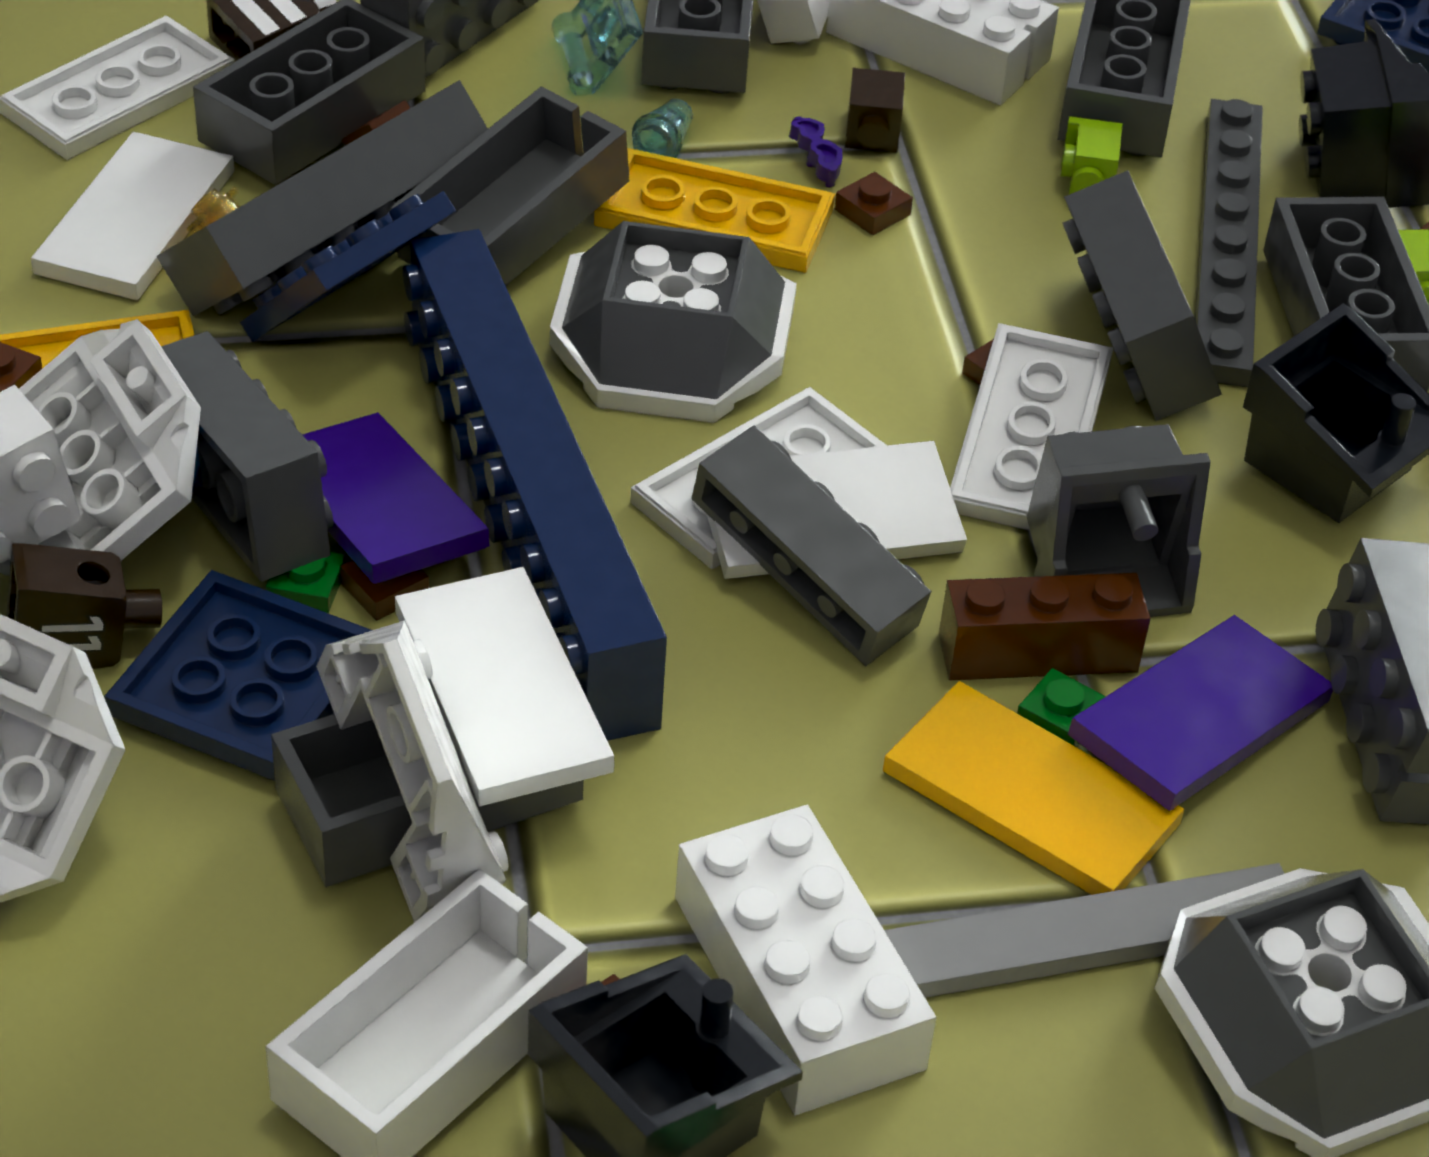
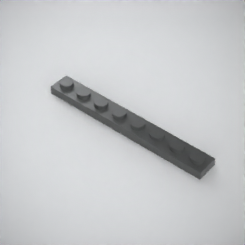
[1195,99,1263,388]

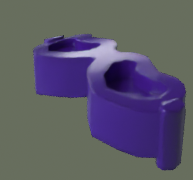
[789,116,843,188]

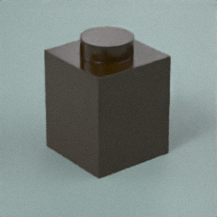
[845,68,905,153]

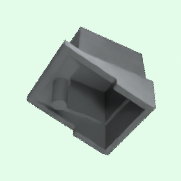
[1026,424,1211,617]

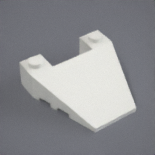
[317,620,508,922]

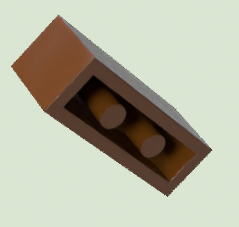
[939,573,1151,680]

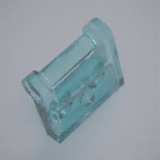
[552,0,644,95]

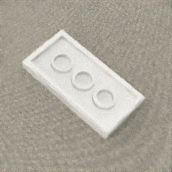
[0,16,235,160]
[31,132,234,300]
[950,323,1113,530]
[630,387,887,569]
[707,441,967,579]
[395,567,614,807]

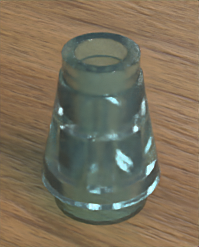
[632,99,693,158]

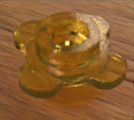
[186,187,240,234]

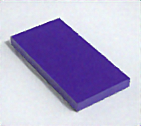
[302,412,490,584]
[1068,615,1333,811]

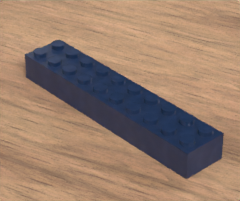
[403,229,667,741]

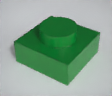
[266,551,346,613]
[1017,668,1106,747]

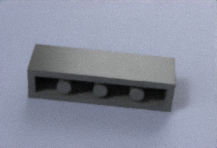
[691,425,932,666]

